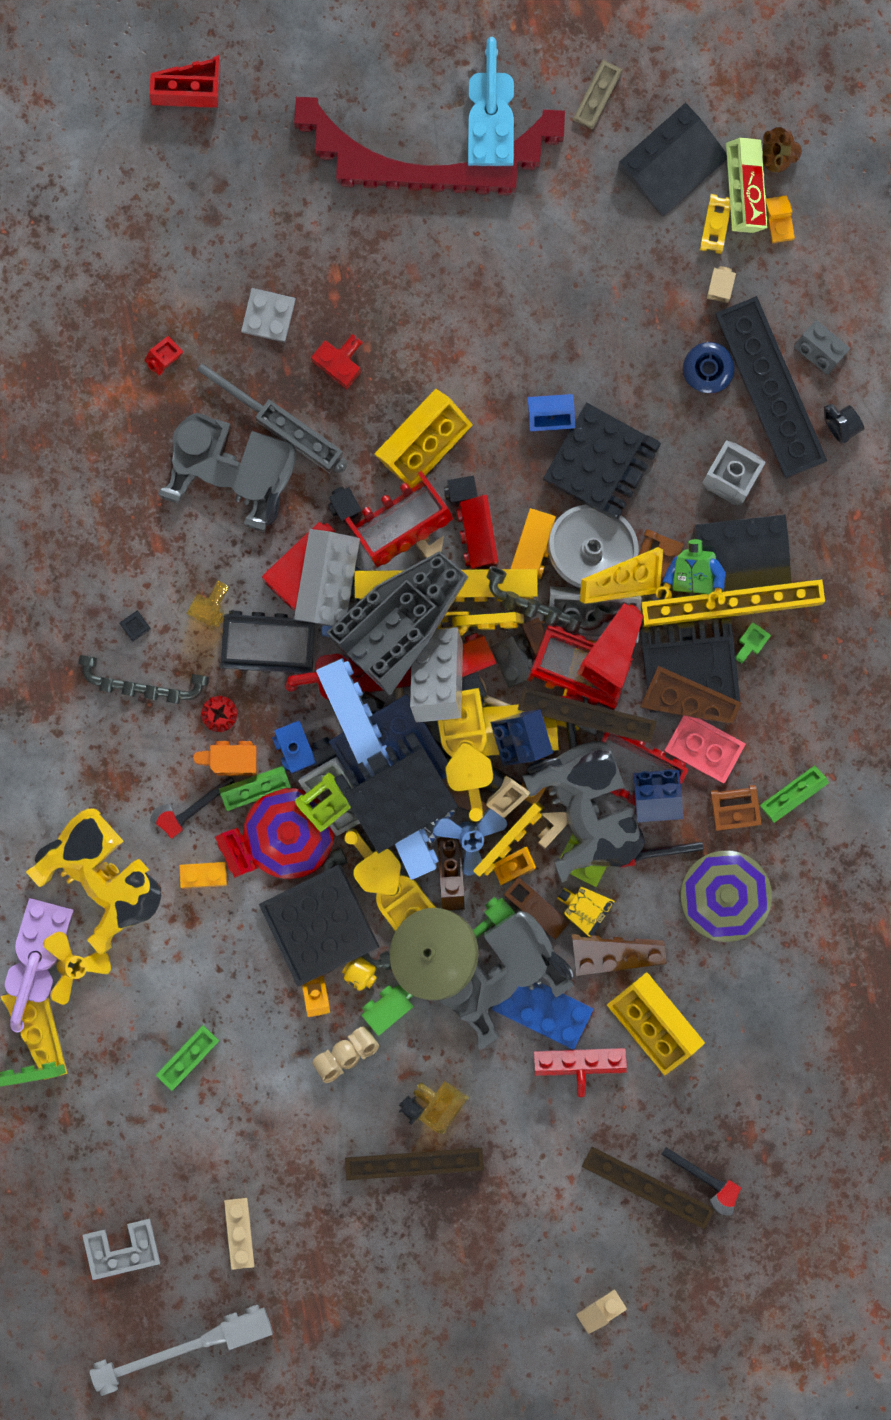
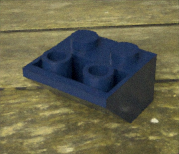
[490,709,553,766]
[633,769,683,822]

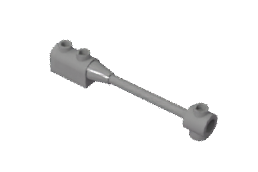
[90,1305,274,1396]

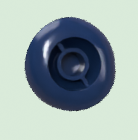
[683,342,734,393]

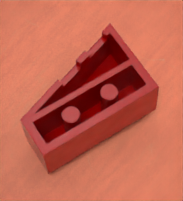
[149,55,221,108]

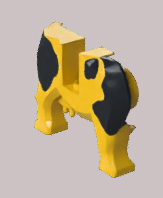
[26,809,162,955]

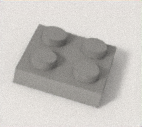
[241,288,296,343]

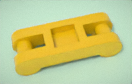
[700,194,731,254]

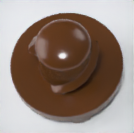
[762,127,802,173]

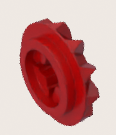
[201,696,238,732]

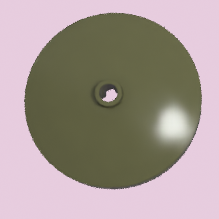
[390,908,479,1000]

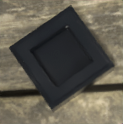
[119,610,151,642]

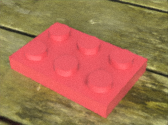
[664,716,746,784]

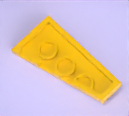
[580,547,663,604]
[473,802,545,877]
[0,994,68,1080]

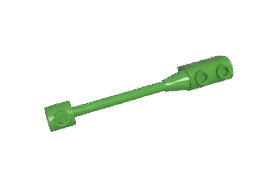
[361,897,514,1036]

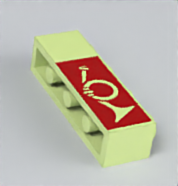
[726,138,767,233]

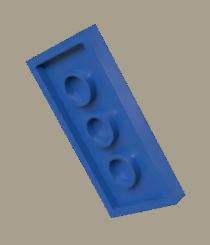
[492,982,594,1050]

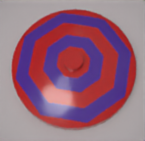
[243,788,335,879]

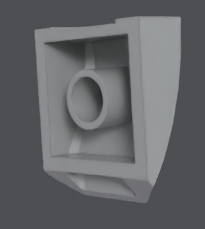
[702,440,766,505]

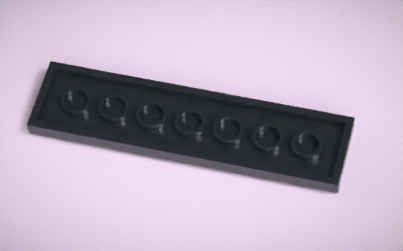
[715,296,827,479]

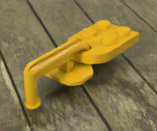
[437,612,524,636]
[438,688,493,822]
[344,828,436,931]

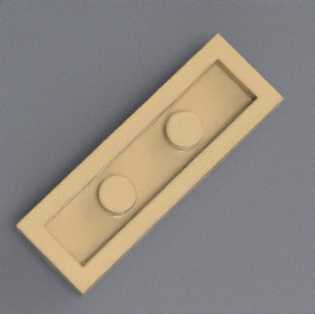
[224,1198,255,1270]

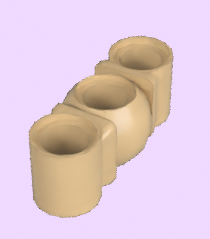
[312,1026,379,1083]

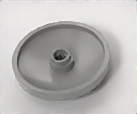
[548,505,639,588]

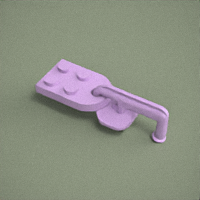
[5,898,74,1032]

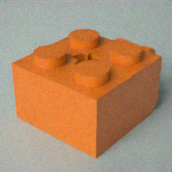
[193,741,258,776]

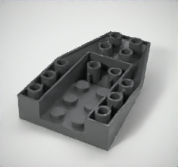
[326,551,468,695]

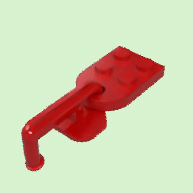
[285,653,412,700]

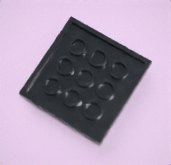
[259,865,379,987]

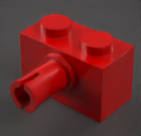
[311,334,363,390]

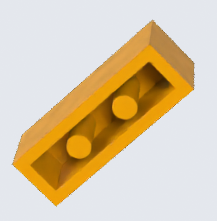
[511,508,556,579]

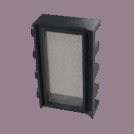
[220,610,315,674]

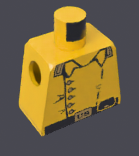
[557,887,615,938]

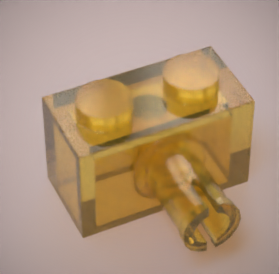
[186,580,230,631]
[413,1081,469,1134]

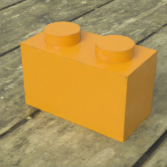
[179,862,228,889]

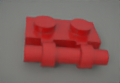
[215,828,258,878]

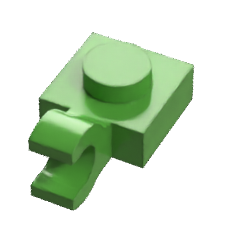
[735,622,771,664]

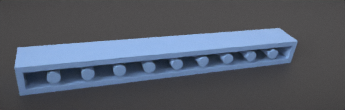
[316,658,439,880]

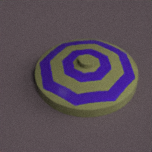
[680,851,772,942]

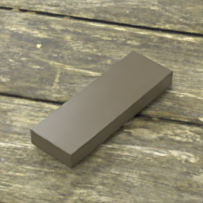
[573,60,623,130]

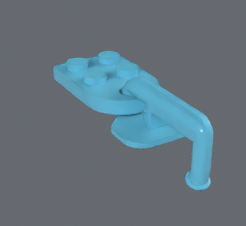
[468,37,514,166]

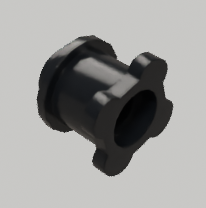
[398,1095,427,1125]

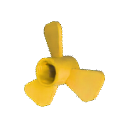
[43,931,111,1005]

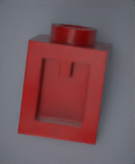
[145,336,184,376]

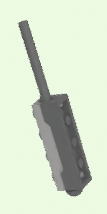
[197,363,347,474]

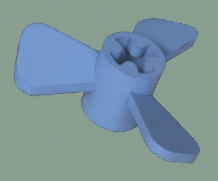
[433,808,507,876]

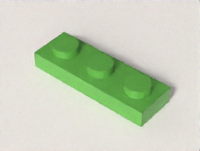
[760,765,829,823]
[219,766,291,811]
[156,1025,220,1091]
[0,1062,66,1087]

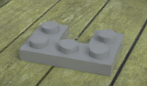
[298,757,360,836]
[82,1219,161,1280]

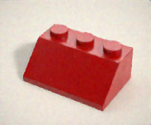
[456,495,498,570]
[462,632,496,677]

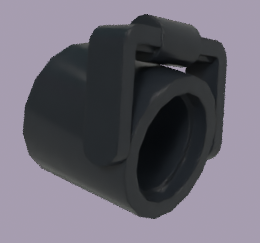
[824,404,865,444]

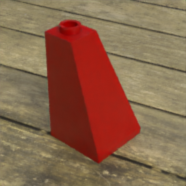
[262,521,336,612]
[577,603,643,699]

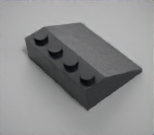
[618,102,727,216]
[694,514,792,594]

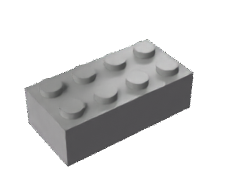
[294,529,360,626]
[410,627,463,722]

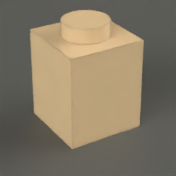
[707,266,736,303]

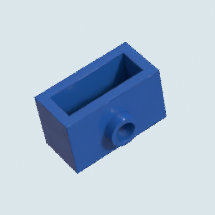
[528,394,575,431]
[272,720,317,774]

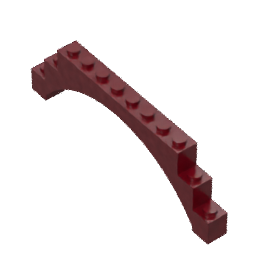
[294,96,565,196]

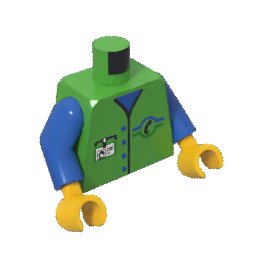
[656,539,726,605]

